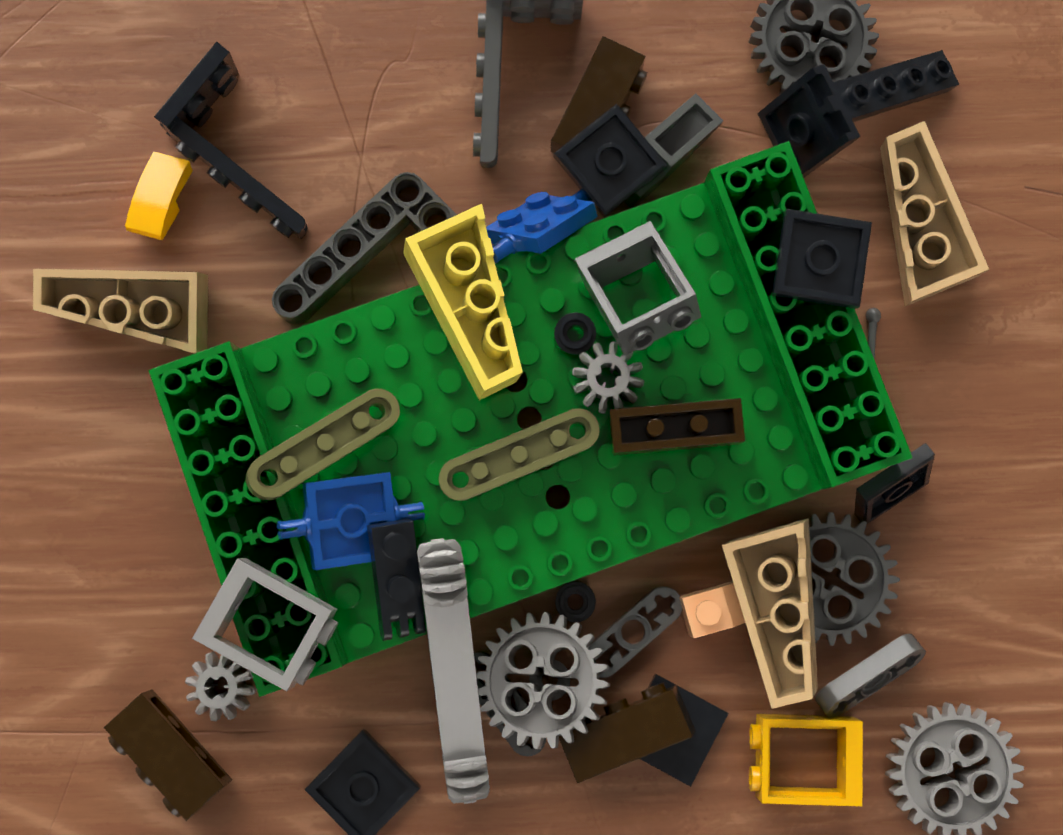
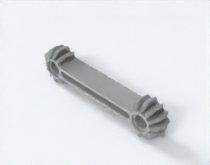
[417,538,490,804]

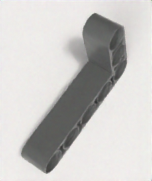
[272,172,457,324]

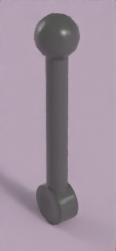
[865,308,881,360]

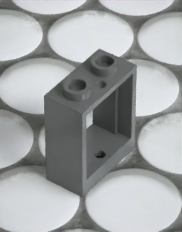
[575,221,701,356]

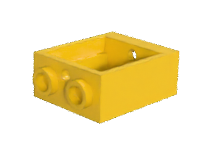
[749,714,863,807]

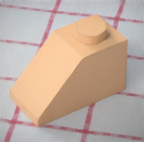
[679,581,745,638]

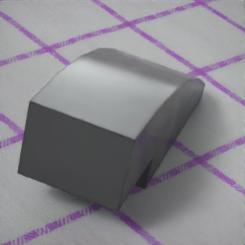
[624,94,723,209]

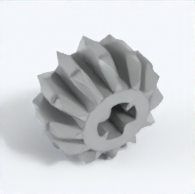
[572,342,644,414]
[185,652,257,721]

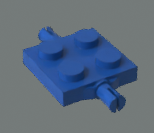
[486,190,598,264]
[277,472,425,570]

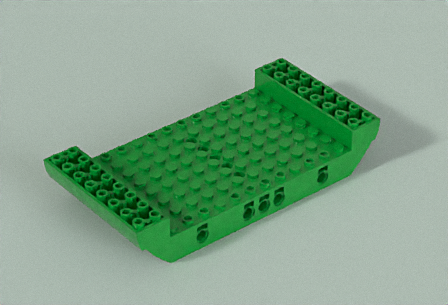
[148,141,913,697]

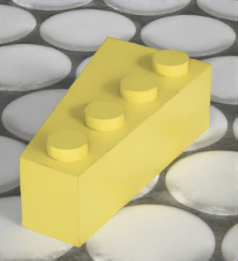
[403,204,523,400]

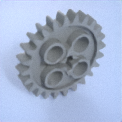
[476,612,610,749]
[885,702,1024,835]

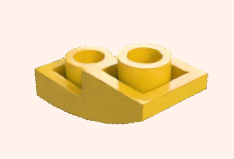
[125,152,193,241]

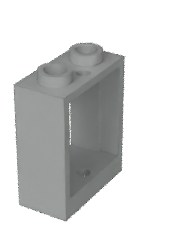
[192,558,338,691]

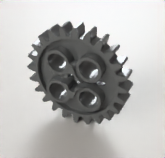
[749,0,879,94]
[795,512,900,646]

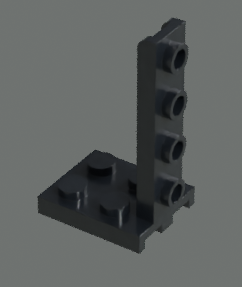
[154,41,308,239]
[757,50,959,178]

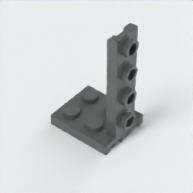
[473,0,583,168]

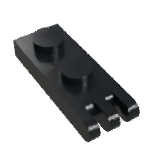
[367,518,426,641]

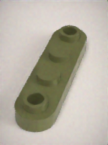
[246,389,400,500]
[439,408,599,501]

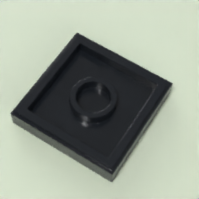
[553,104,668,218]
[772,209,872,309]
[854,443,935,525]
[640,673,729,787]
[304,729,421,835]

